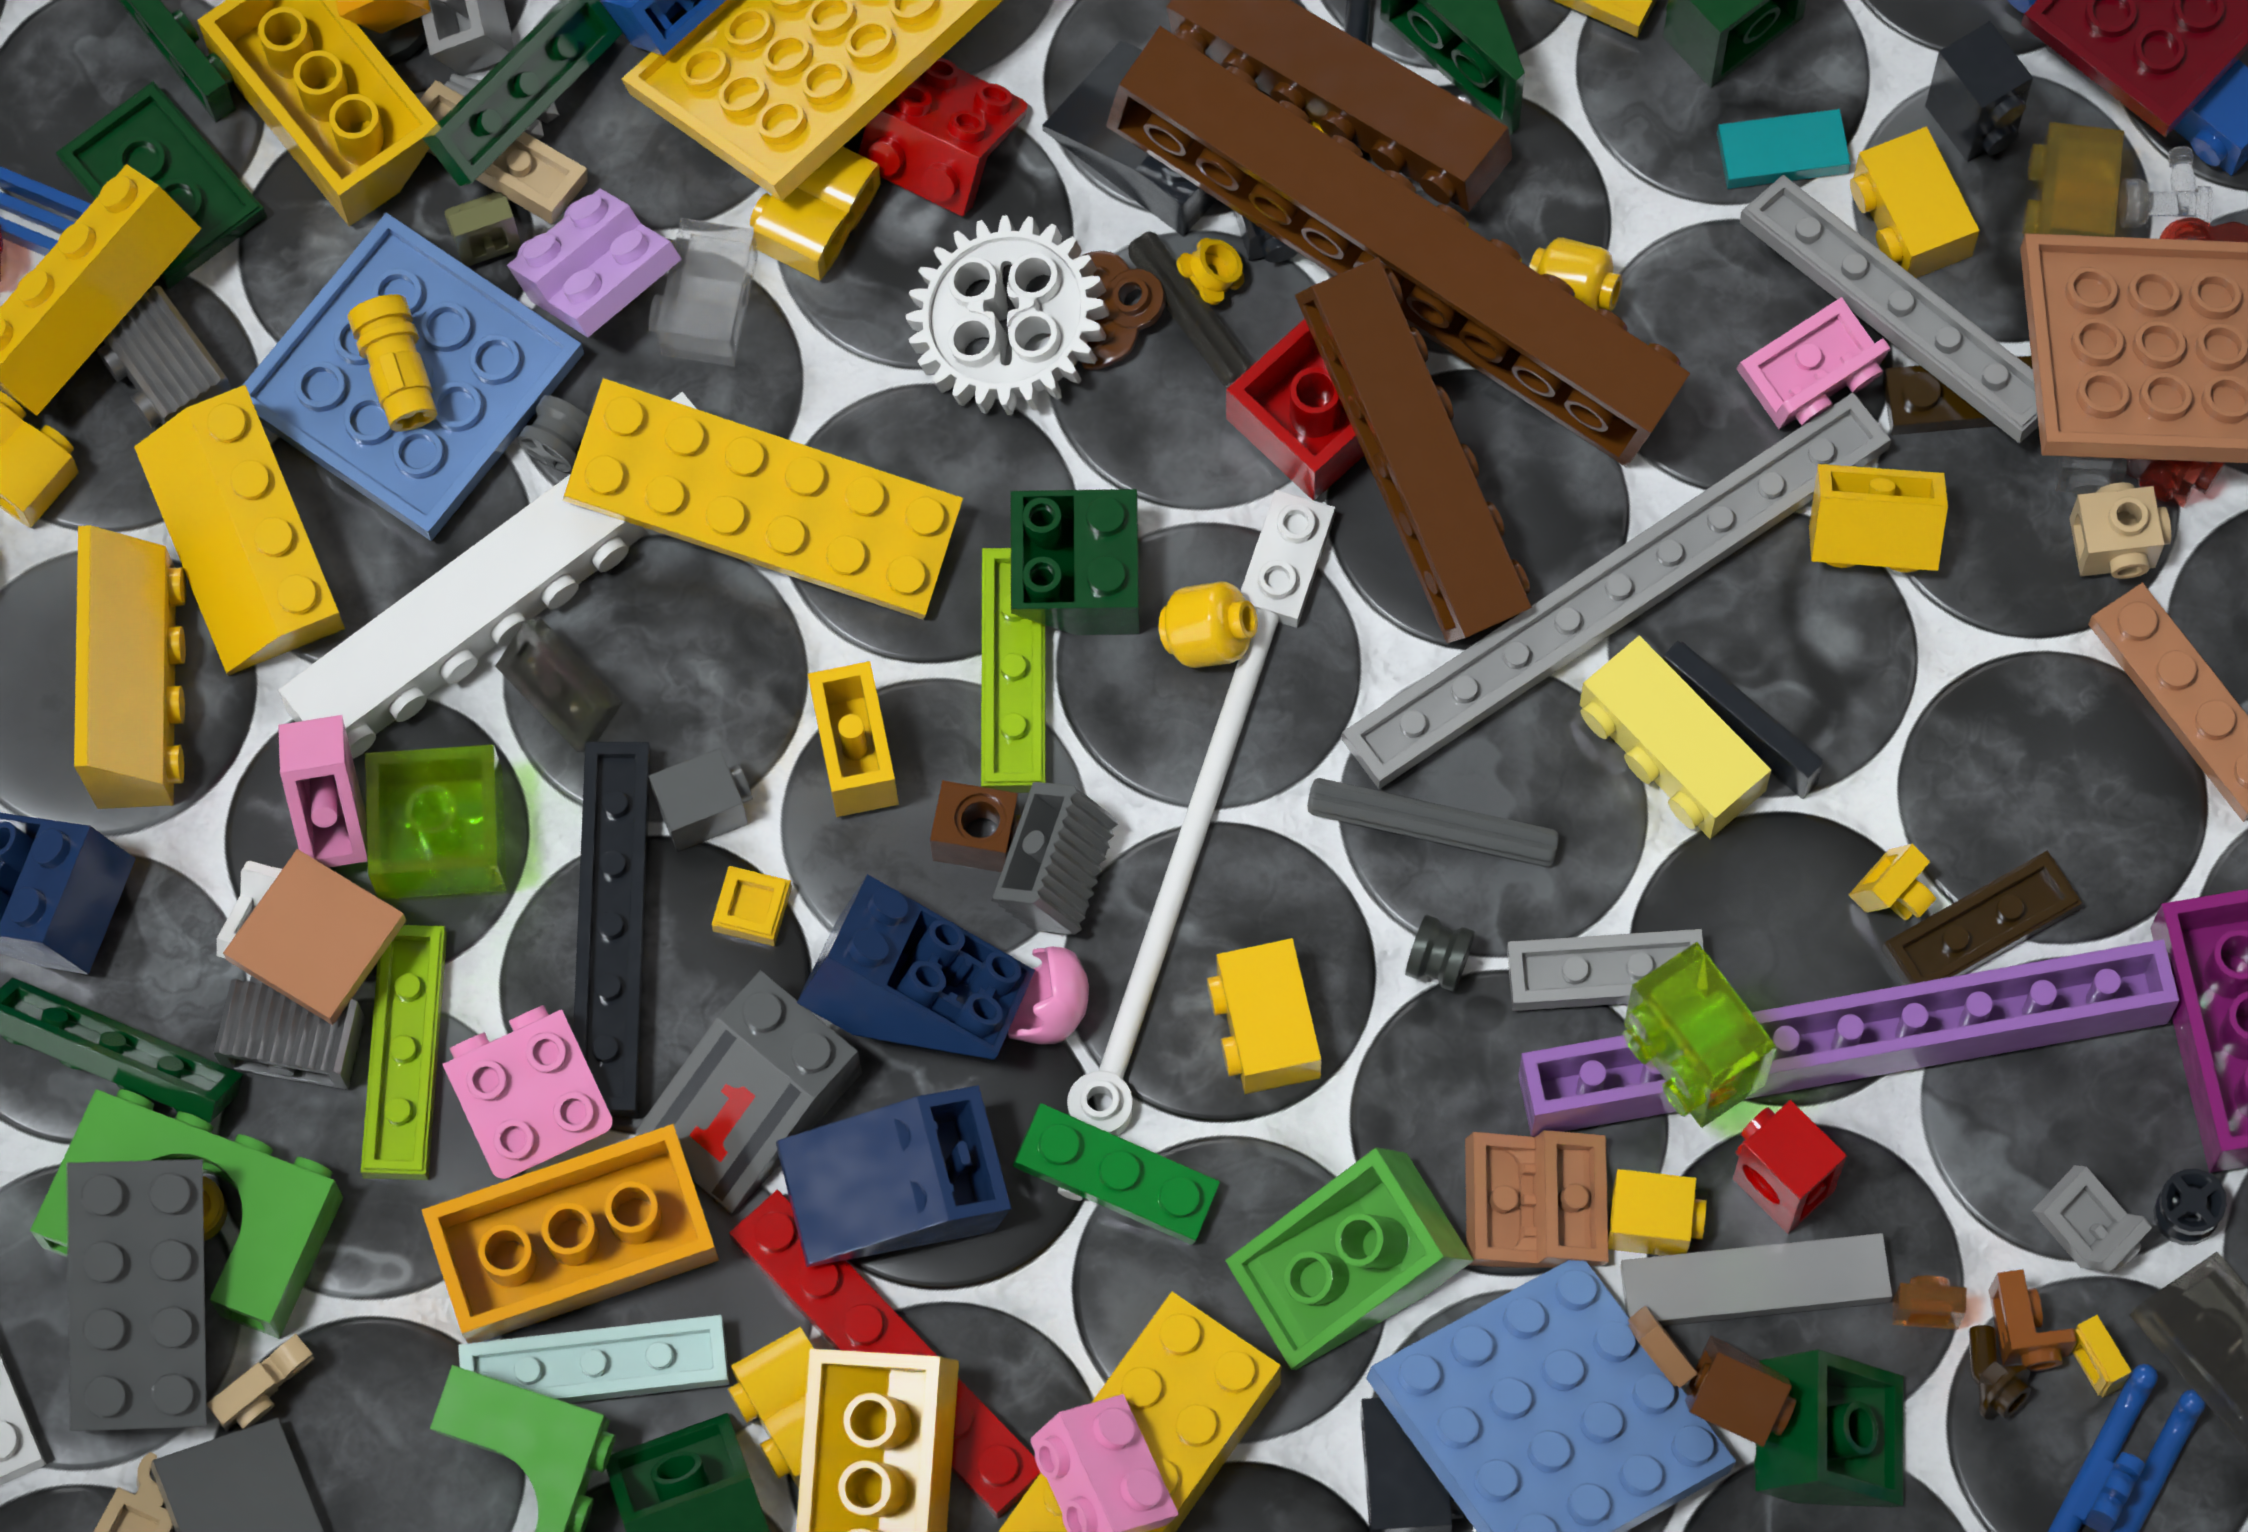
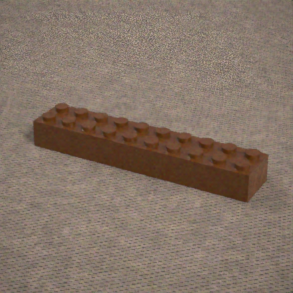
[1106,26,1690,468]

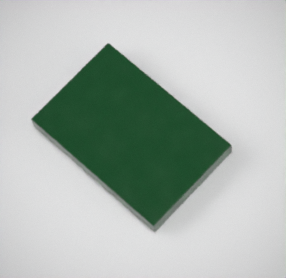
[55,81,267,289]

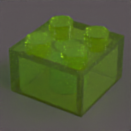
[365,744,506,899]
[1623,942,1777,1128]

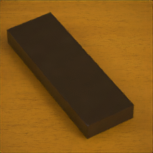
[1882,850,2082,985]

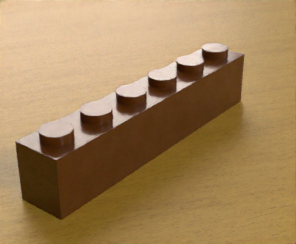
[1166,0,1512,212]
[1295,257,1532,643]

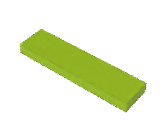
[981,548,1046,793]
[361,925,447,1180]

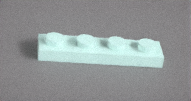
[458,1315,729,1403]

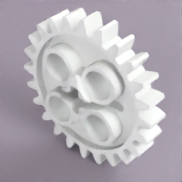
[906,215,1109,415]

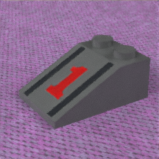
[635,970,862,1216]

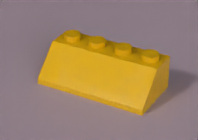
[197,0,437,227]
[0,164,202,416]
[134,385,345,676]
[74,525,186,809]
[796,1349,959,1532]

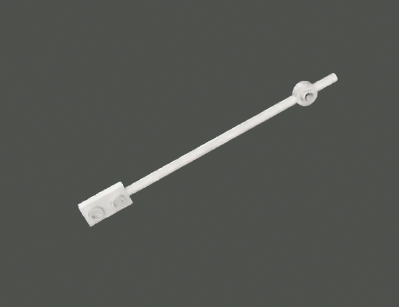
[1057,489,1335,1201]

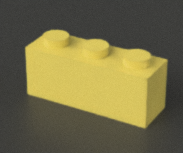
[1580,635,1771,839]

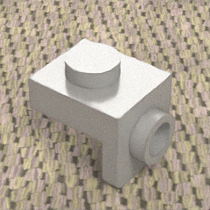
[2032,1165,2152,1272]

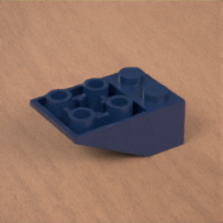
[0,813,136,975]
[797,874,1035,1060]
[776,1085,1011,1267]

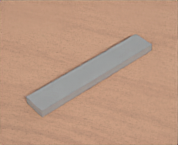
[1740,175,2039,443]

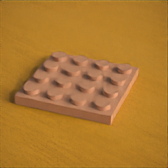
[2020,233,2248,463]

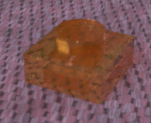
[1892,1275,1967,1330]

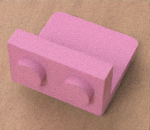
[442,1005,612,1179]

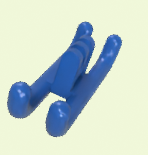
[2048,1364,2206,1532]

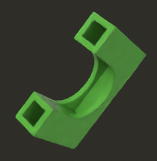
[30,1089,344,1339]
[430,1365,616,1532]

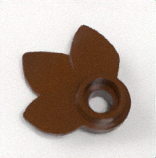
[1079,251,1166,370]

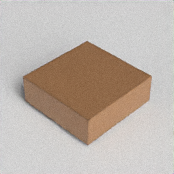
[1628,1305,1697,1388]

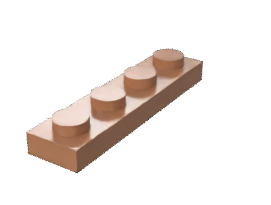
[2088,582,2248,822]

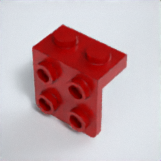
[858,58,1028,217]

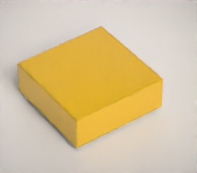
[711,866,792,946]
[2072,1315,2132,1398]

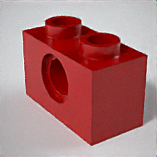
[1733,1100,1847,1234]

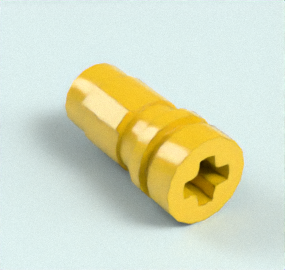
[347,294,438,432]

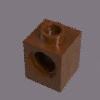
[930,780,1021,872]

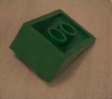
[1380,0,1525,135]

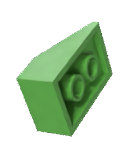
[1225,1148,1474,1370]

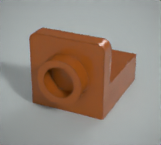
[1988,1269,2077,1372]

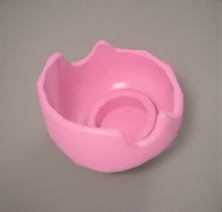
[1008,946,1089,1044]

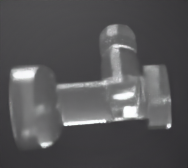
[2119,146,2214,228]

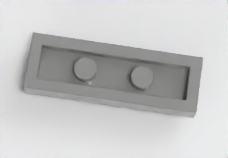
[1507,929,1708,1011]

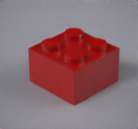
[1226,318,1364,501]

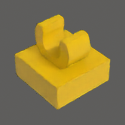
[1849,844,1936,920]

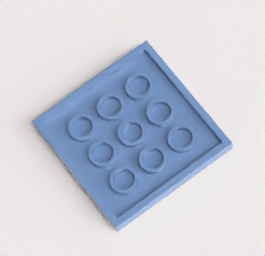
[243,213,584,541]
[1366,1260,1736,1532]

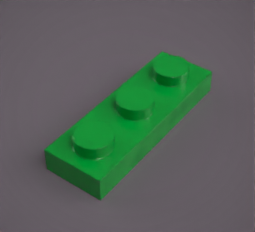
[1012,1103,1220,1245]

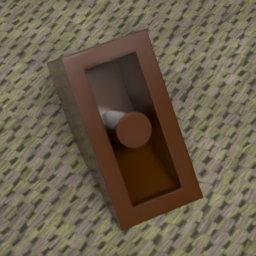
[1684,1335,1796,1447]

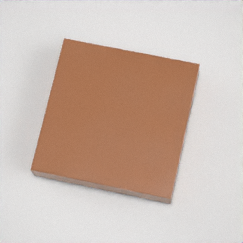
[223,849,407,1025]

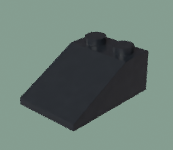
[1042,40,1217,237]

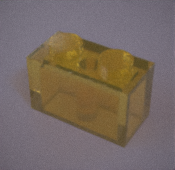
[2022,122,2124,237]

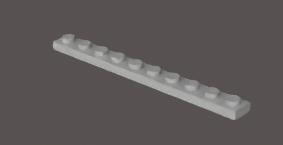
[1342,393,1891,789]

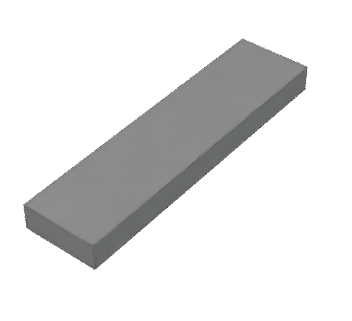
[1620,1233,1892,1326]

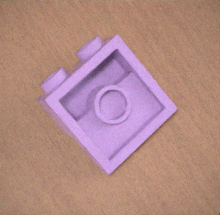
[507,188,682,337]

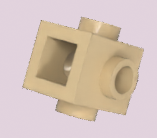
[2069,482,2171,579]

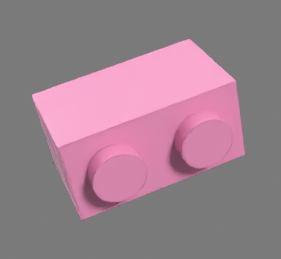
[278,715,368,868]

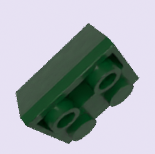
[1010,489,1140,635]

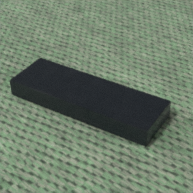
[1663,641,1823,799]

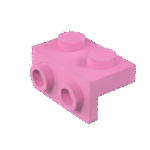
[1737,297,1891,429]
[1031,1394,1179,1532]

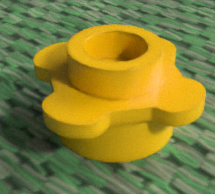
[1177,238,1244,305]

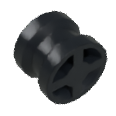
[2153,1169,2227,1245]

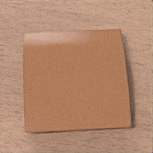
[1465,1130,1609,1268]

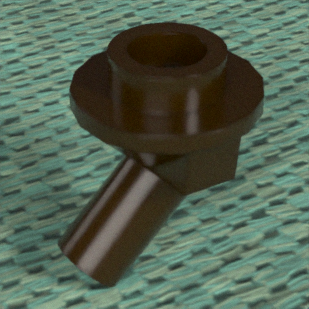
[1969,1325,2031,1420]

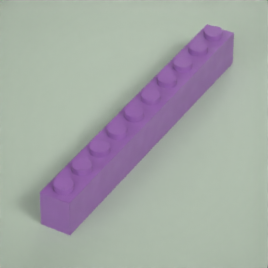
[1518,939,2179,1137]

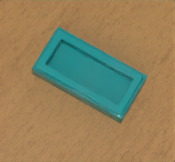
[1717,109,1850,189]

